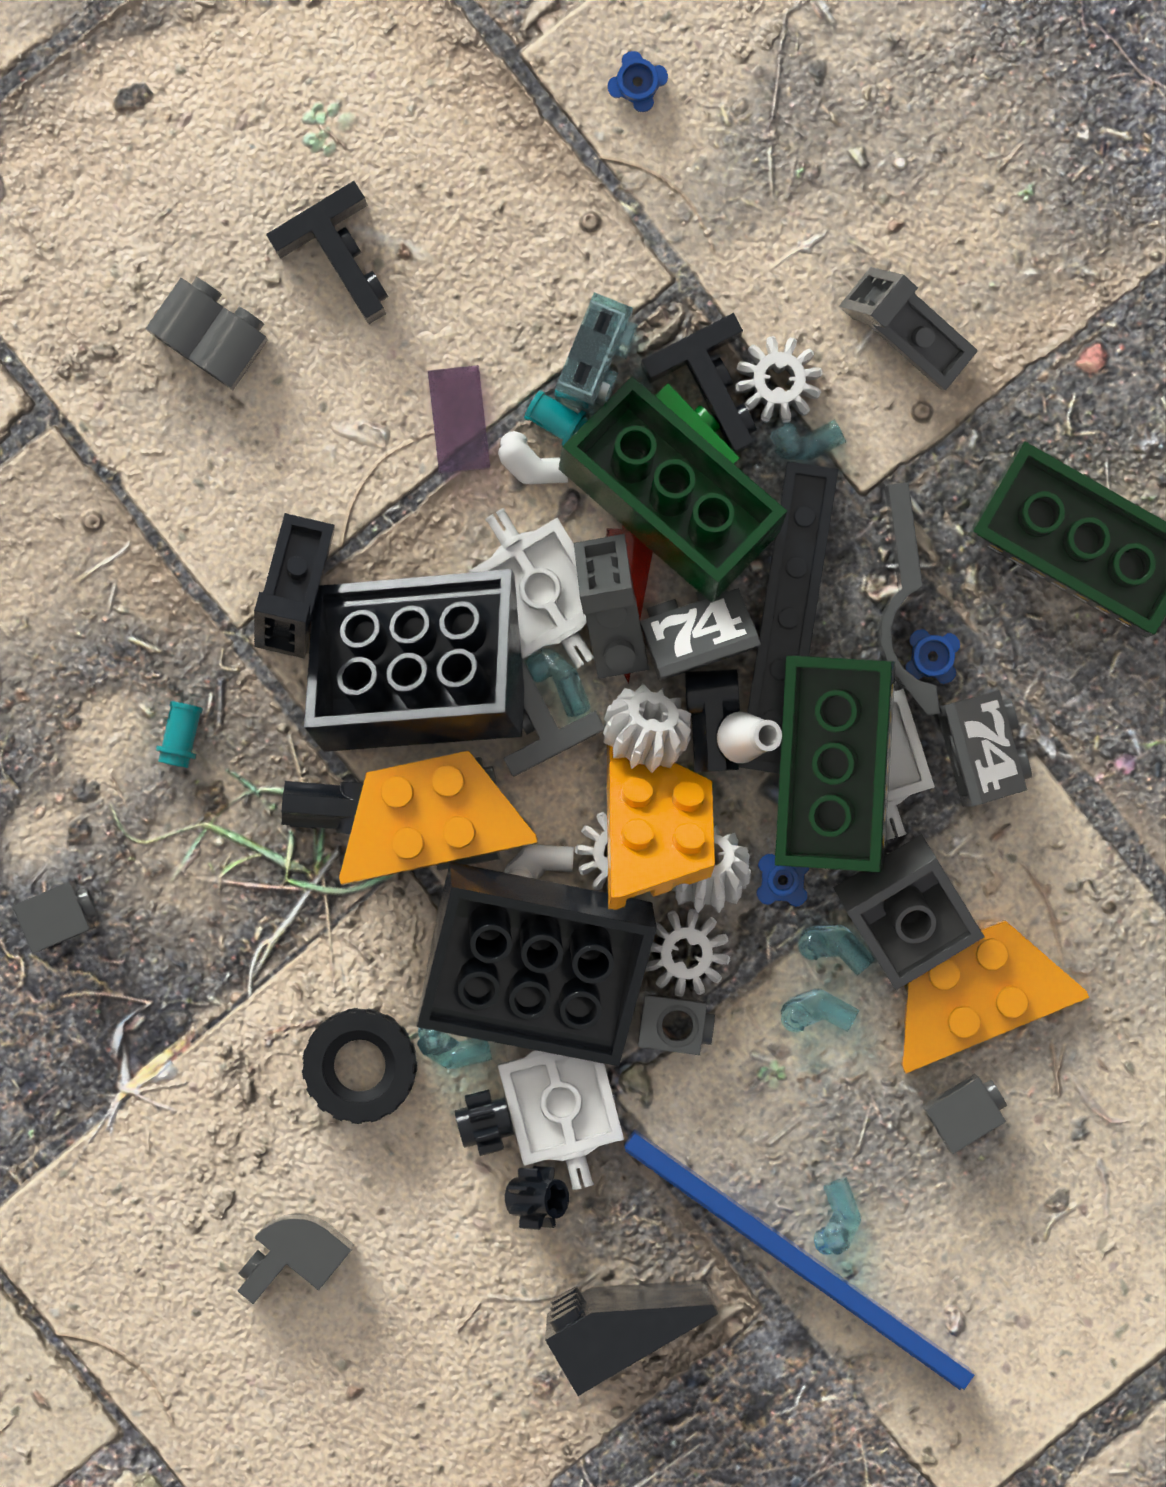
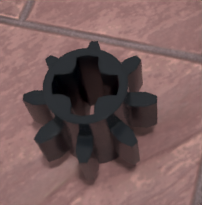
[455,1089,514,1156]
[505,1166,569,1230]

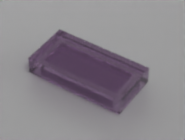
[428,365,491,474]

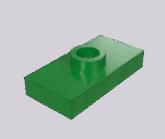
[655,383,739,465]

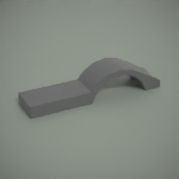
[877,482,940,716]

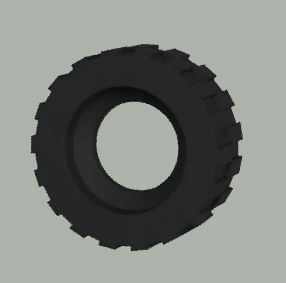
[302,1008,417,1124]

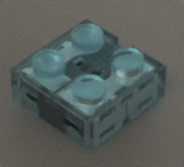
[554,292,638,415]

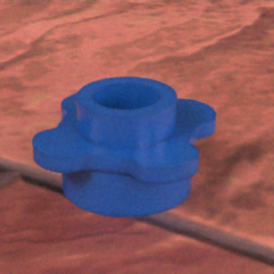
[608,51,668,112]
[905,629,960,684]
[756,854,809,907]

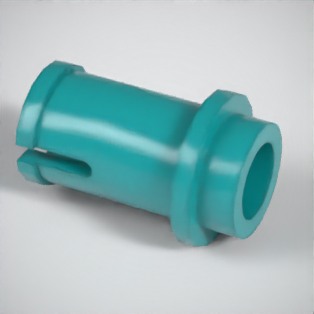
[524,390,588,446]
[155,701,203,768]

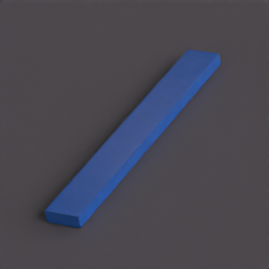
[624,1129,975,1390]

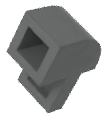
[238,1213,354,1304]

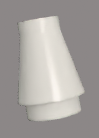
[717,712,782,764]

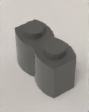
[145,277,268,390]

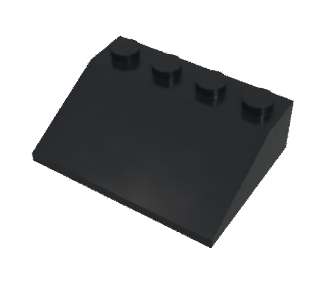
[304,569,524,752]
[416,862,657,1066]
[545,1280,718,1396]

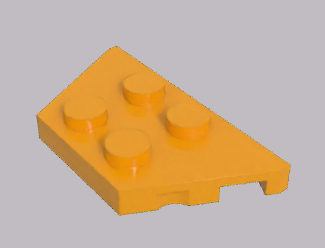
[606,745,715,910]
[339,750,538,885]
[901,920,1089,1074]

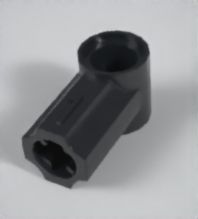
[685,669,740,772]
[281,781,364,834]

